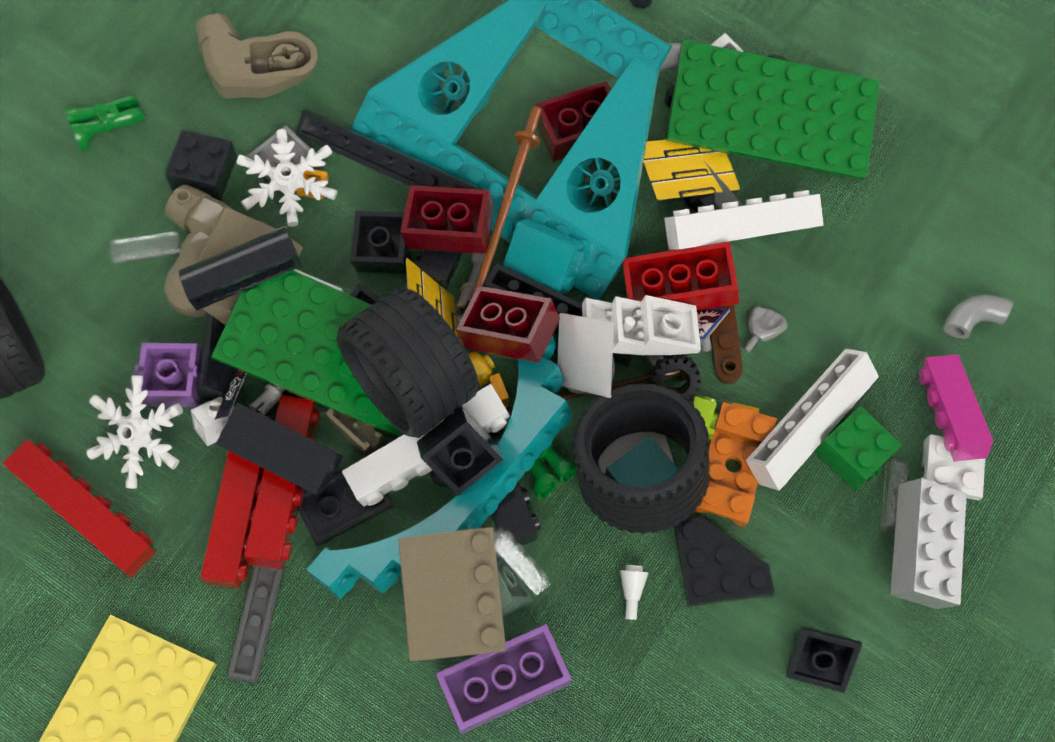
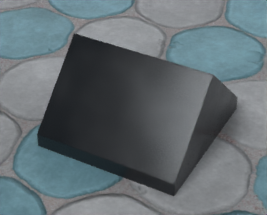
[787,626,862,693]

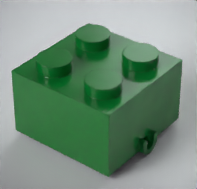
[815,406,902,492]

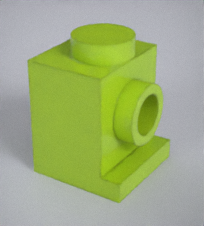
[693,396,719,443]

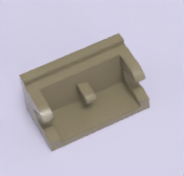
[325,409,387,457]

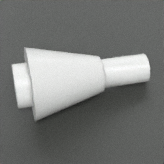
[620,565,648,620]

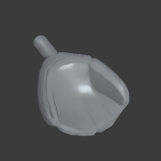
[744,306,788,353]

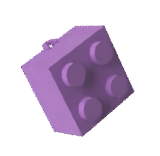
[135,343,201,407]

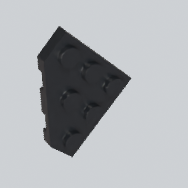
[673,517,775,607]

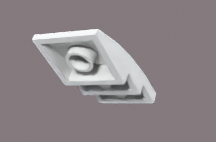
[582,295,701,355]

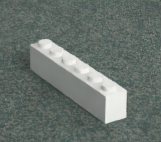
[664,190,824,250]
[746,349,879,491]
[342,384,510,506]

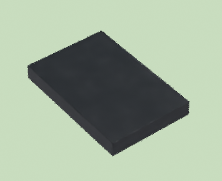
[296,462,393,547]

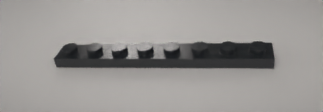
[296,110,483,190]

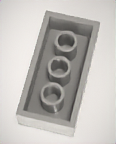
[890,478,967,609]

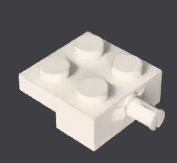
[922,434,985,500]

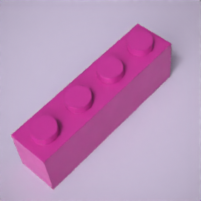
[919,354,994,462]

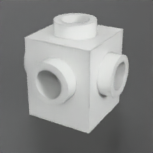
[191,396,235,446]

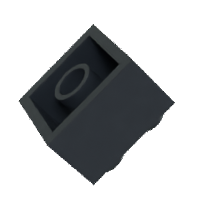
[165,130,237,201]
[350,211,411,274]
[417,406,504,496]

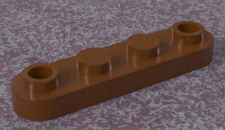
[710,305,743,384]

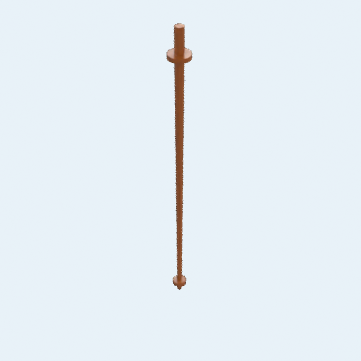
[458,106,542,346]

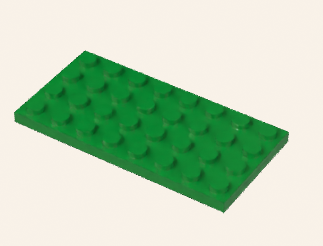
[666,39,880,181]
[211,270,404,438]

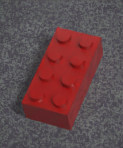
[623,242,739,311]

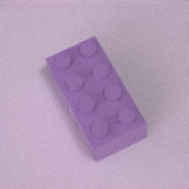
[436,624,572,735]

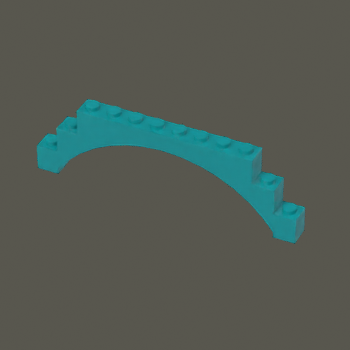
[306,336,573,599]

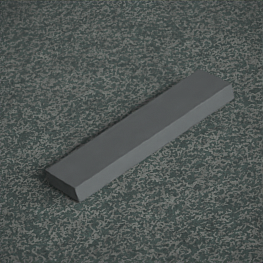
[227,566,285,684]

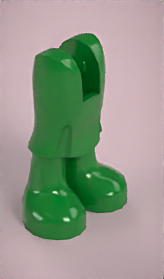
[64,95,145,152]
[502,429,577,500]

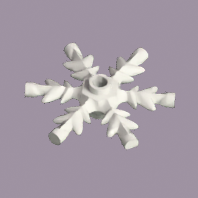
[237,129,338,227]
[87,375,183,489]

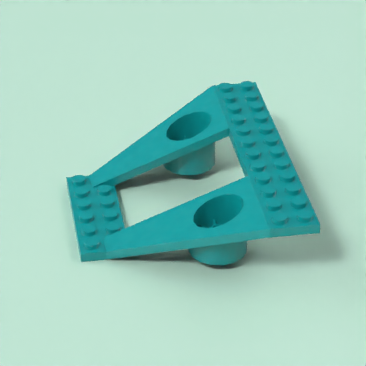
[351,0,672,301]

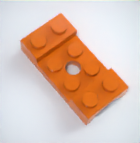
[695,402,777,528]

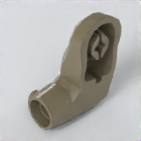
[195,13,318,99]
[164,185,233,317]

